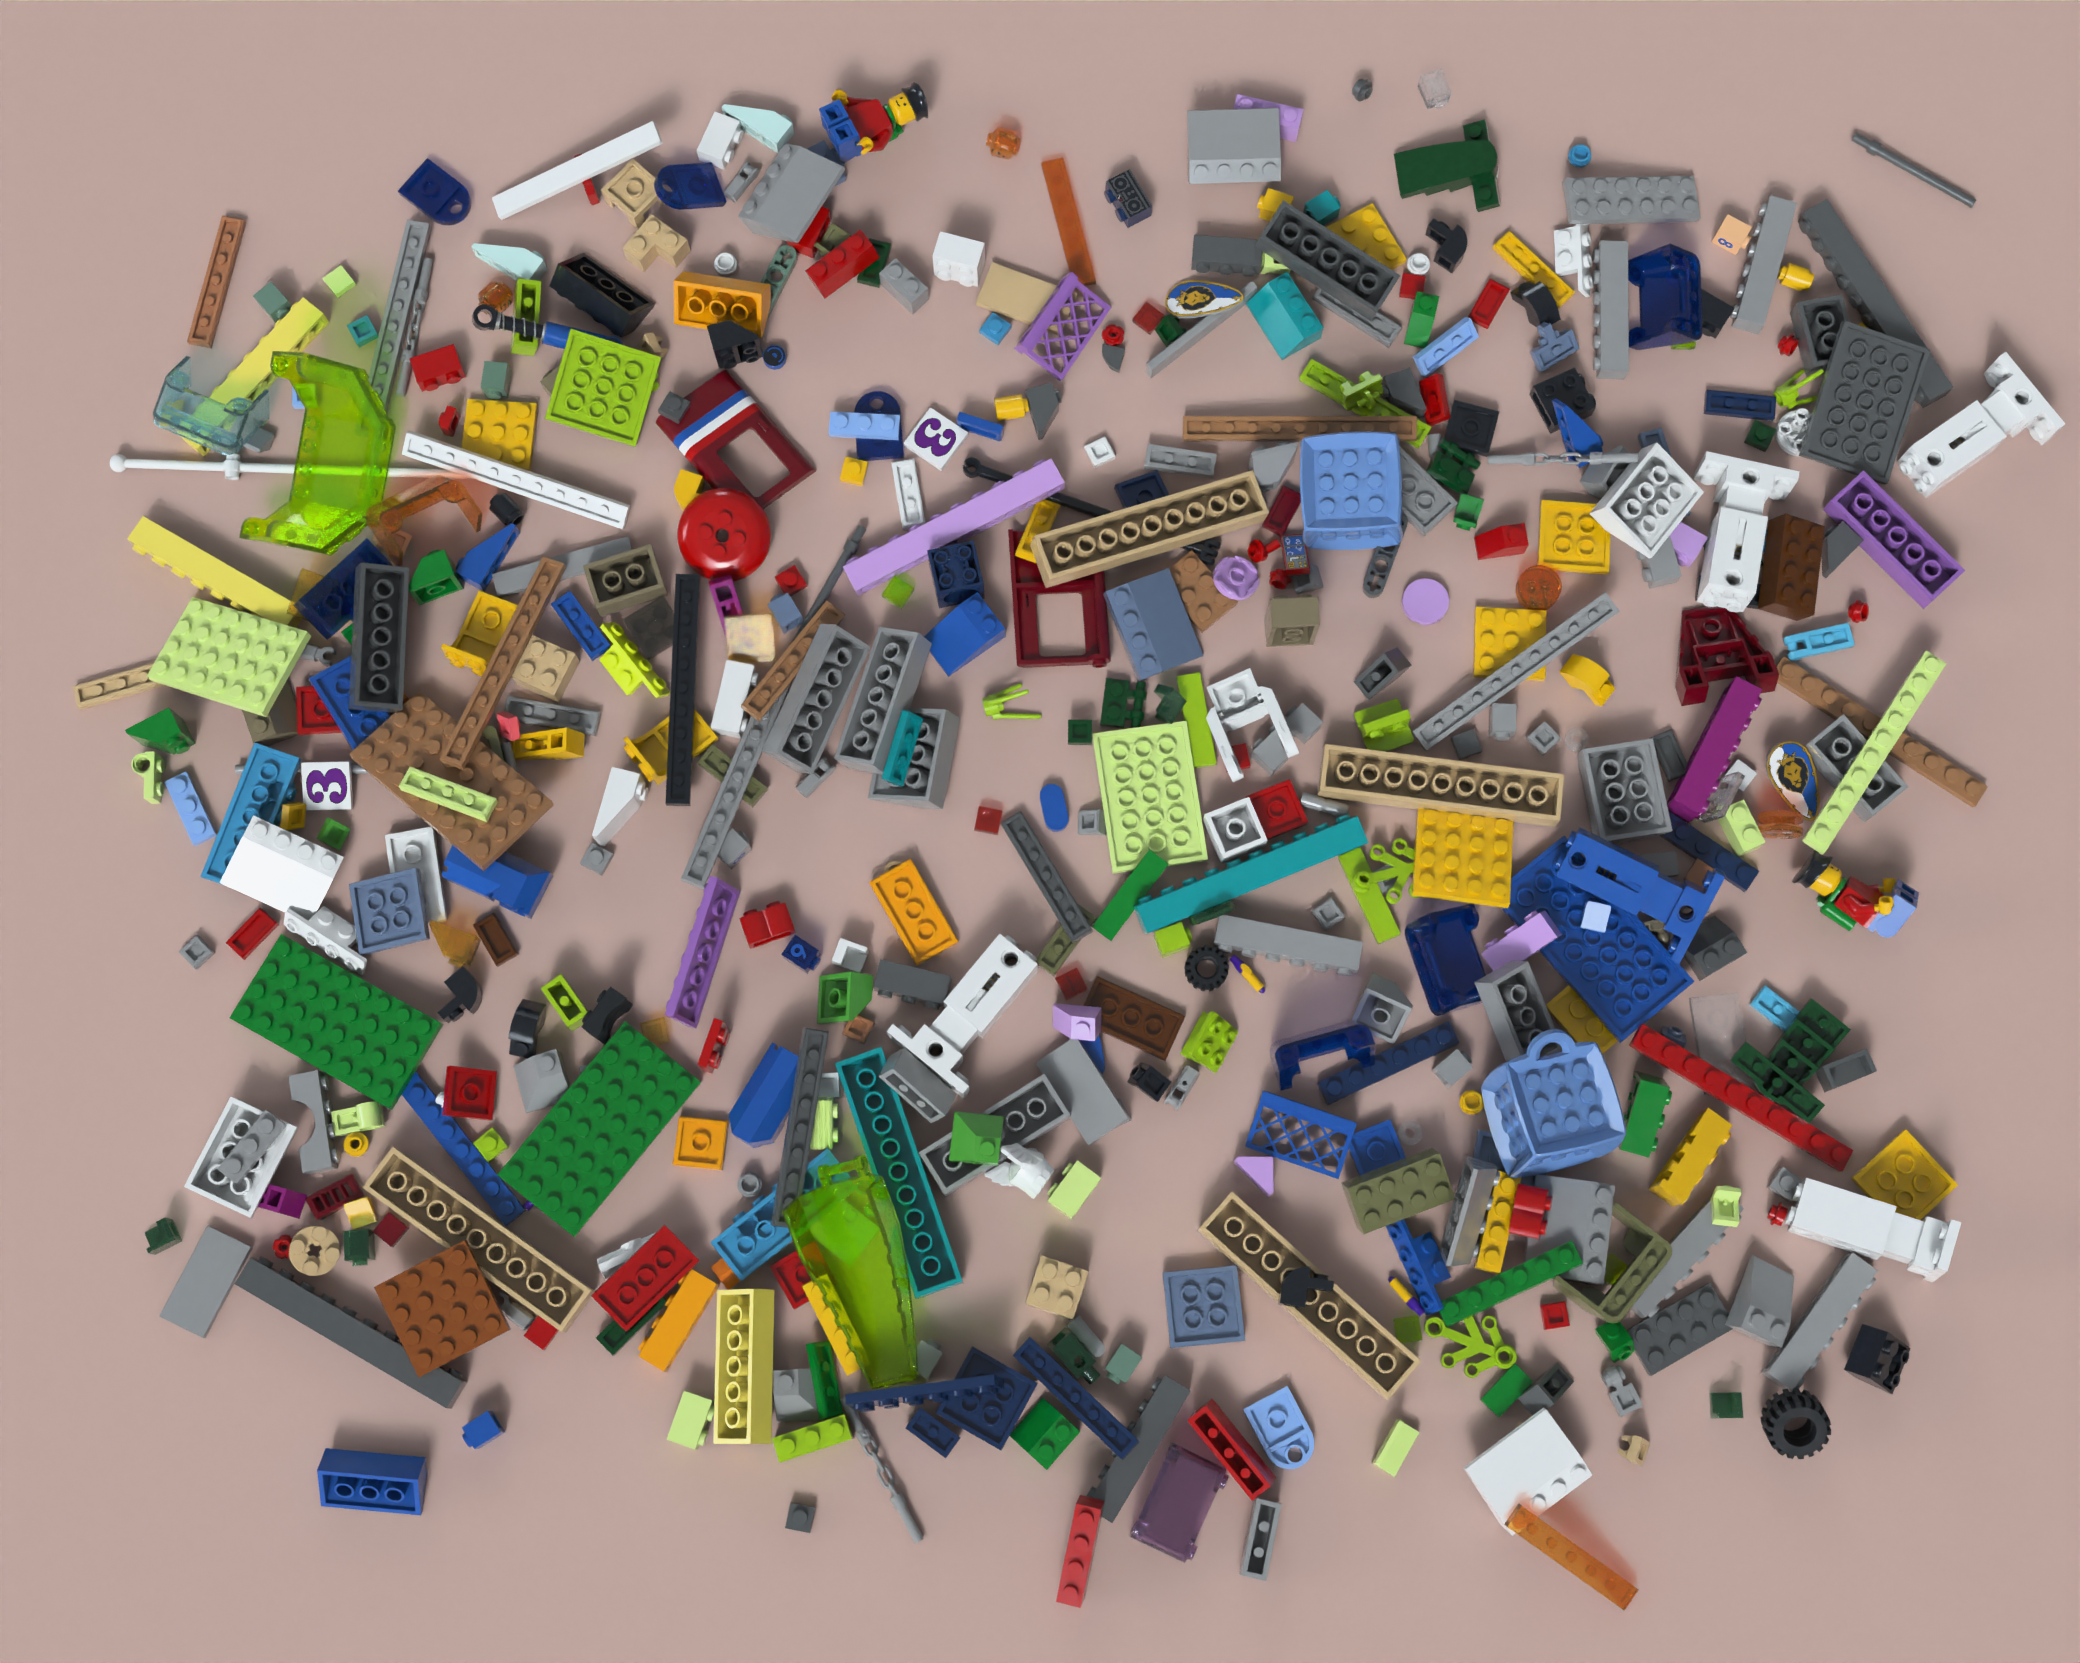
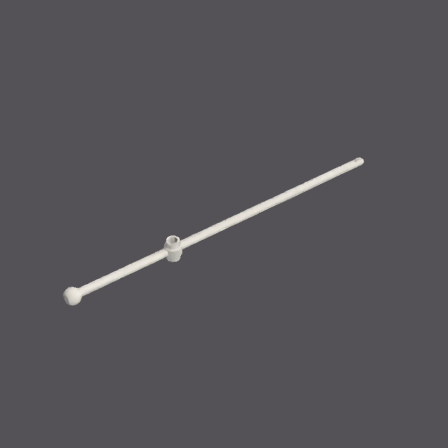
[110,454,475,480]

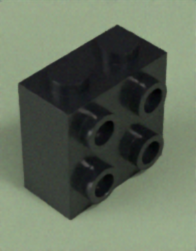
[1529,367,1596,434]

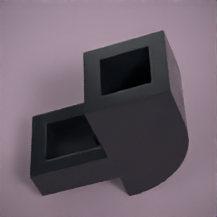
[1425,218,1468,273]
[1510,281,1561,327]
[437,966,482,1023]
[508,999,546,1059]
[1278,1267,1334,1308]

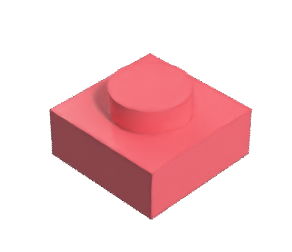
[497,711,521,741]

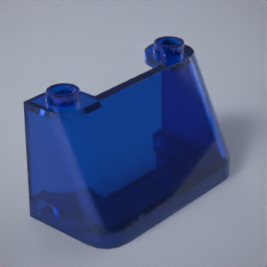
[1628,243,1703,350]
[1405,903,1486,1016]
[1270,1020,1375,1091]

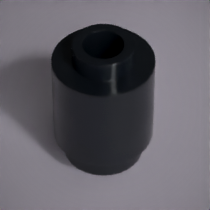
[489,493,524,526]

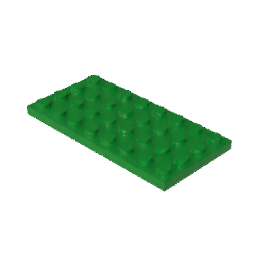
[229,934,443,1110]
[497,1021,701,1237]

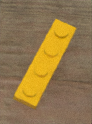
[1474,1171,1522,1274]
[802,1274,869,1376]

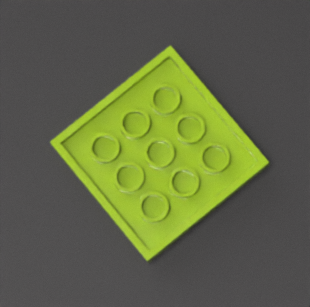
[545,329,661,447]

